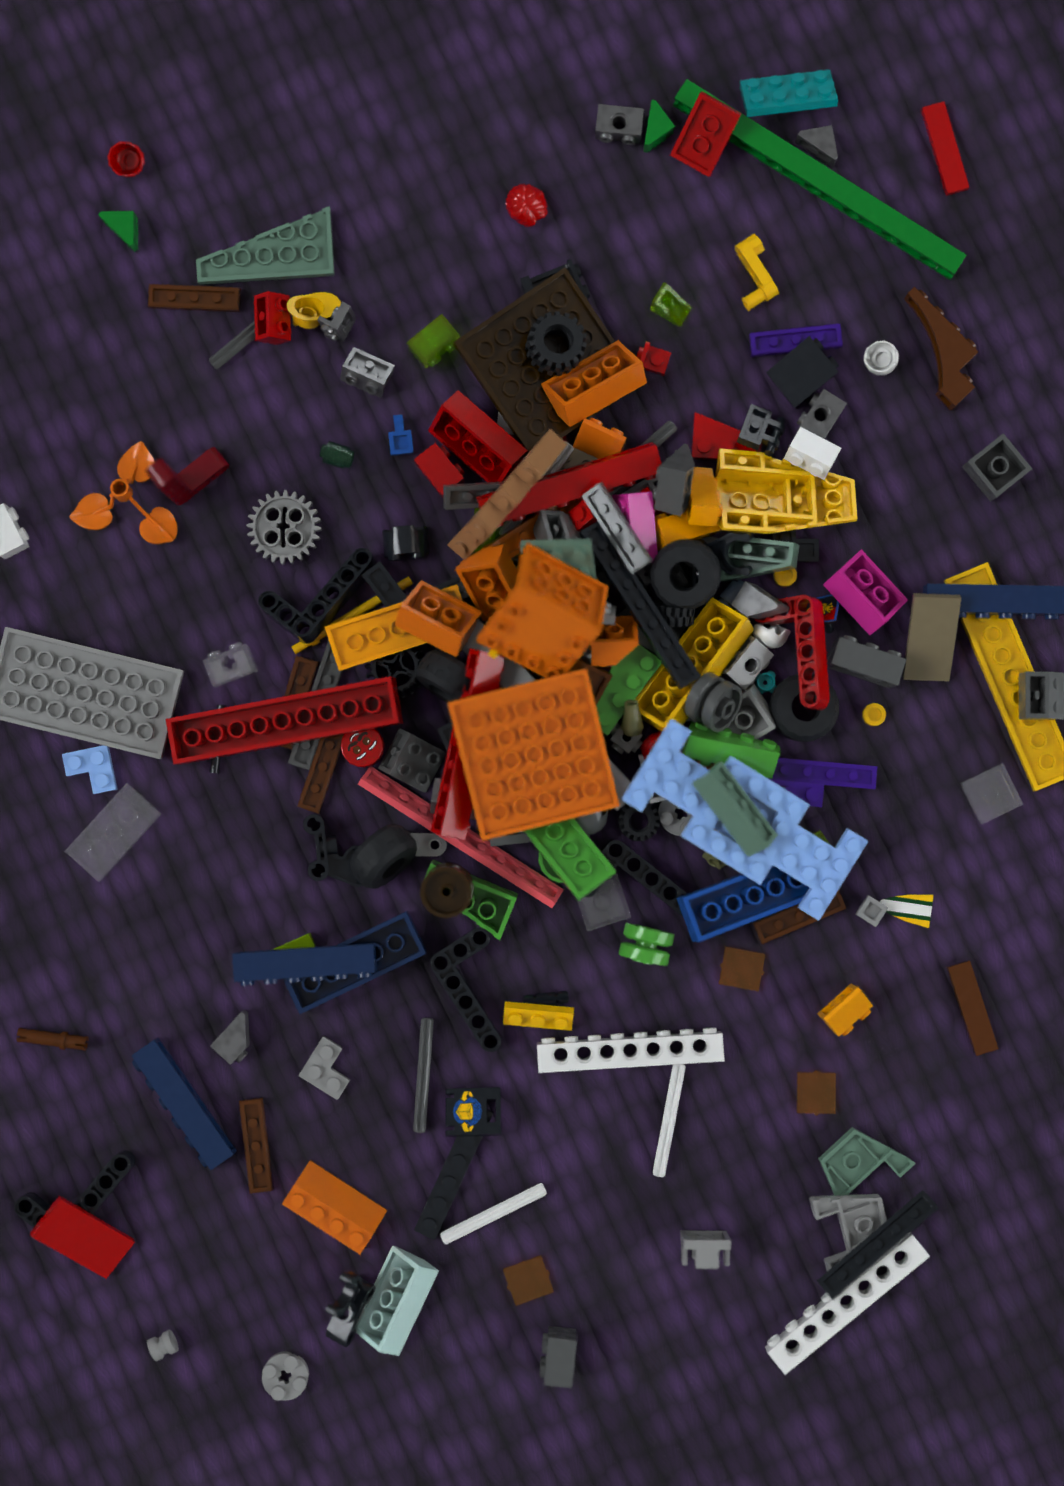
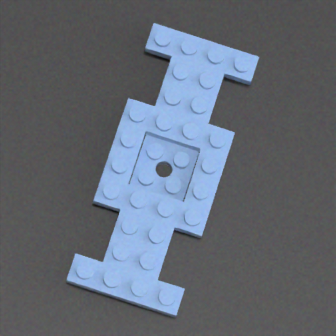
[621,719,868,921]

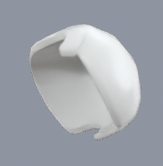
[863,341,899,375]
[753,623,791,649]

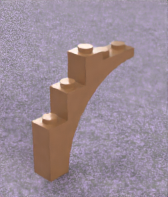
[448,429,568,560]

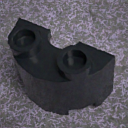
[382,525,430,561]

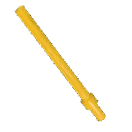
[291,576,413,654]

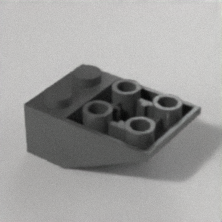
[653,443,695,516]
[533,510,600,566]
[1019,671,1064,720]

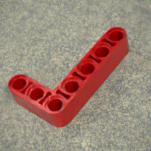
[755,595,830,710]

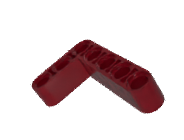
[146,447,230,506]

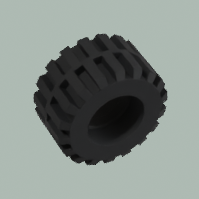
[525,311,587,376]

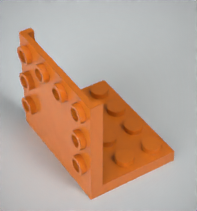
[476,542,608,678]

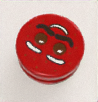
[341,729,385,767]

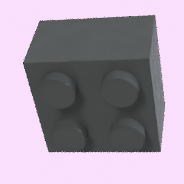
[962,433,1032,502]
[539,1326,577,1388]

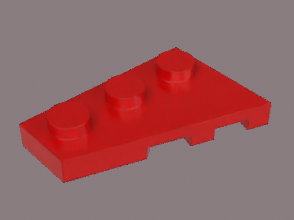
[691,412,761,460]

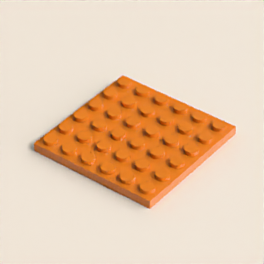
[448,668,619,841]

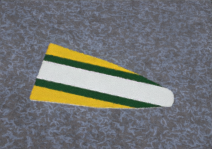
[880,895,934,928]

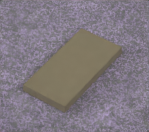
[902,593,961,681]

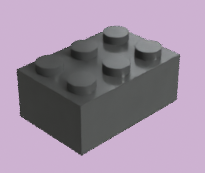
[827,635,907,689]

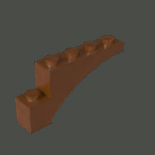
[904,287,978,411]

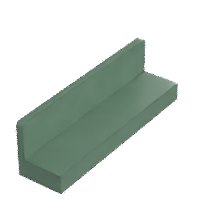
[692,761,777,856]

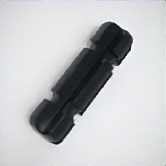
[524,991,569,1005]

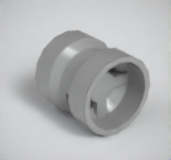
[147,1330,179,1361]

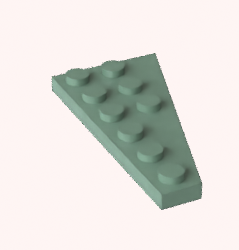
[196,206,335,285]

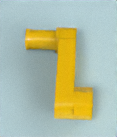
[734,234,779,311]

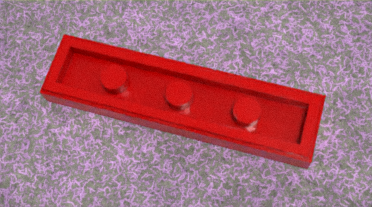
[921,101,970,196]

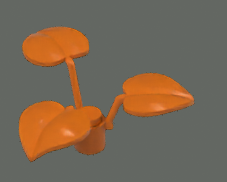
[69,441,178,544]

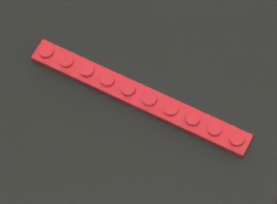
[358,766,564,908]

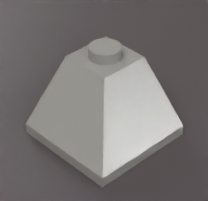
[727,683,776,739]

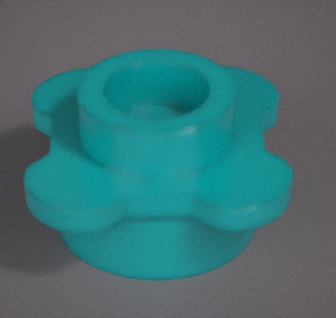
[755,671,777,694]

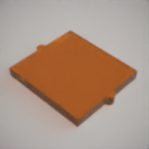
[719,947,765,992]
[797,1070,836,1116]
[503,1255,554,1306]

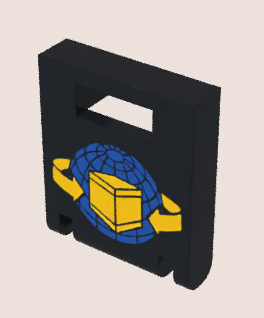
[445,1087,502,1137]

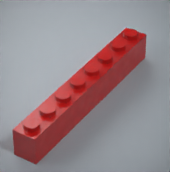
[476,442,662,528]
[431,648,505,839]

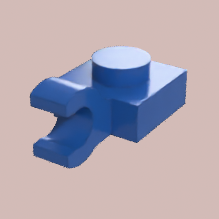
[388,415,414,456]

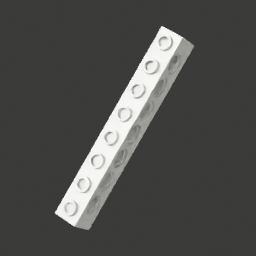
[537,1027,724,1073]
[765,1233,930,1375]

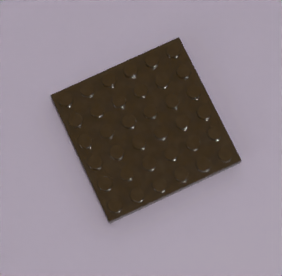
[453,267,615,454]

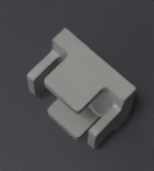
[680,1230,731,1269]

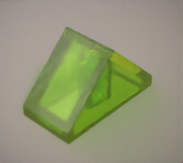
[650,282,692,327]

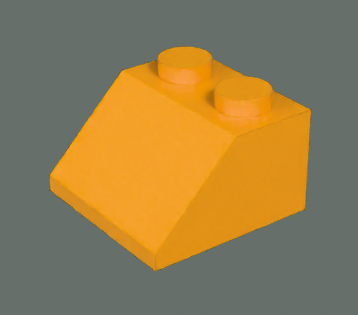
[817,983,873,1037]

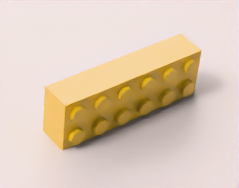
[635,597,754,732]

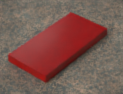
[30,1196,135,1279]

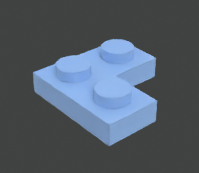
[62,745,118,794]

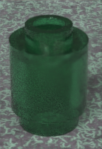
[319,441,355,469]

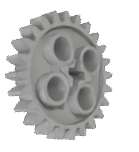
[247,490,322,565]

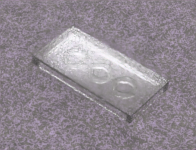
[65,783,162,882]

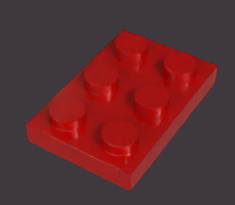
[670,92,742,177]

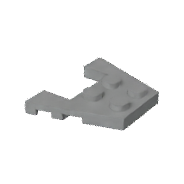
[809,1194,887,1271]

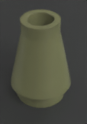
[621,700,644,736]

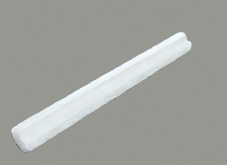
[652,1064,686,1177]
[440,1183,547,1244]

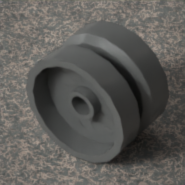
[685,672,742,732]

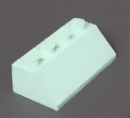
[355,1245,439,1356]

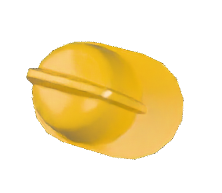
[287,292,341,329]

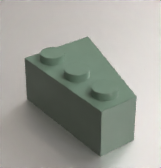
[720,538,800,582]

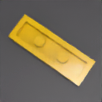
[503,1001,574,1031]

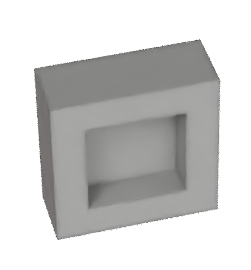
[855,895,888,927]

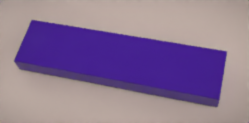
[749,323,843,357]

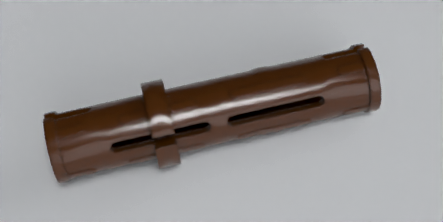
[16,1027,89,1051]

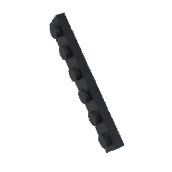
[414,1109,493,1240]
[817,1190,939,1300]

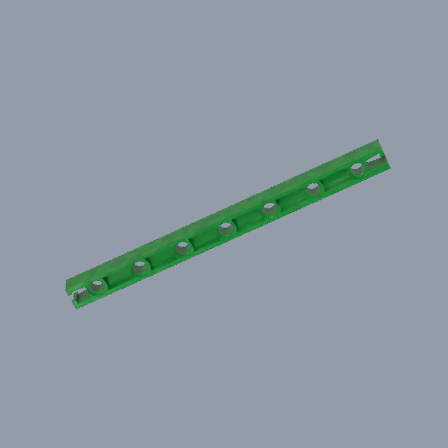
[673,79,967,280]

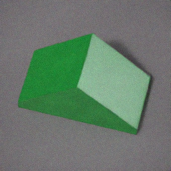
[643,100,675,152]
[98,211,138,252]

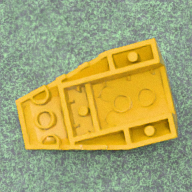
[715,449,857,534]

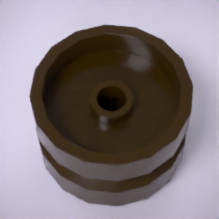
[420,862,474,918]

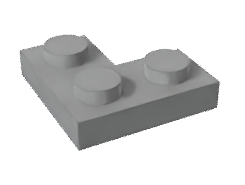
[299,1036,351,1100]

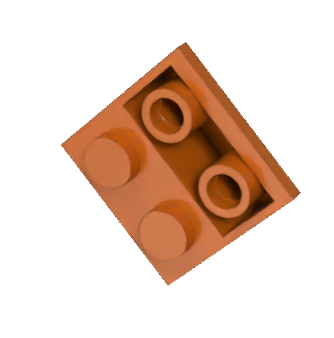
[573,418,627,459]

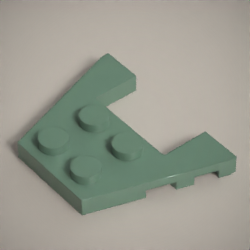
[818,1127,915,1196]

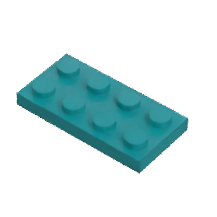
[740,70,838,117]

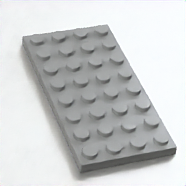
[0,627,184,760]

